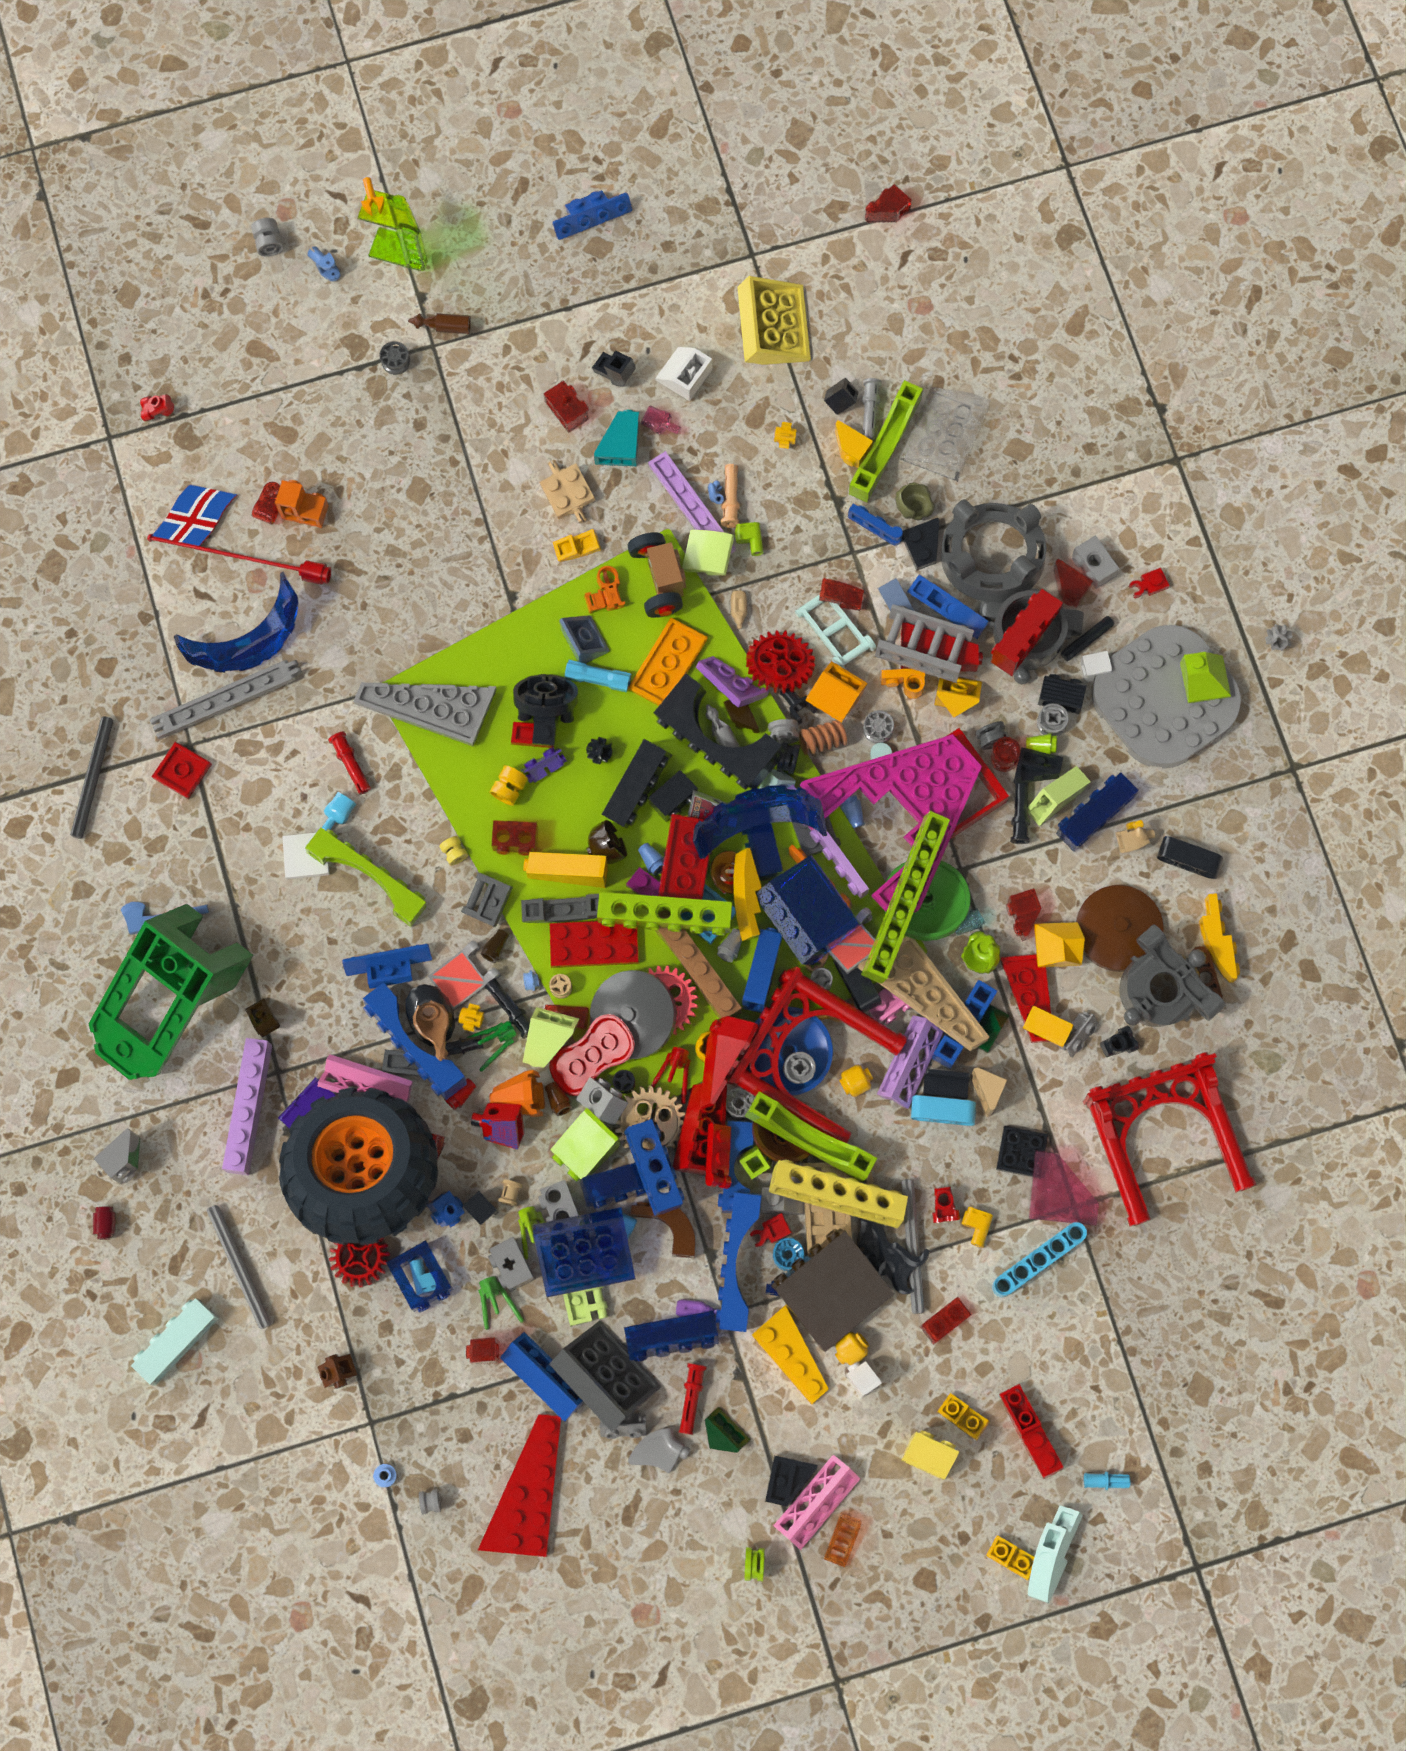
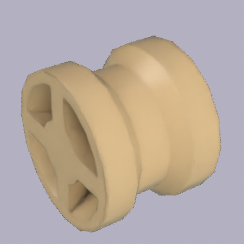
[549,974,572,999]

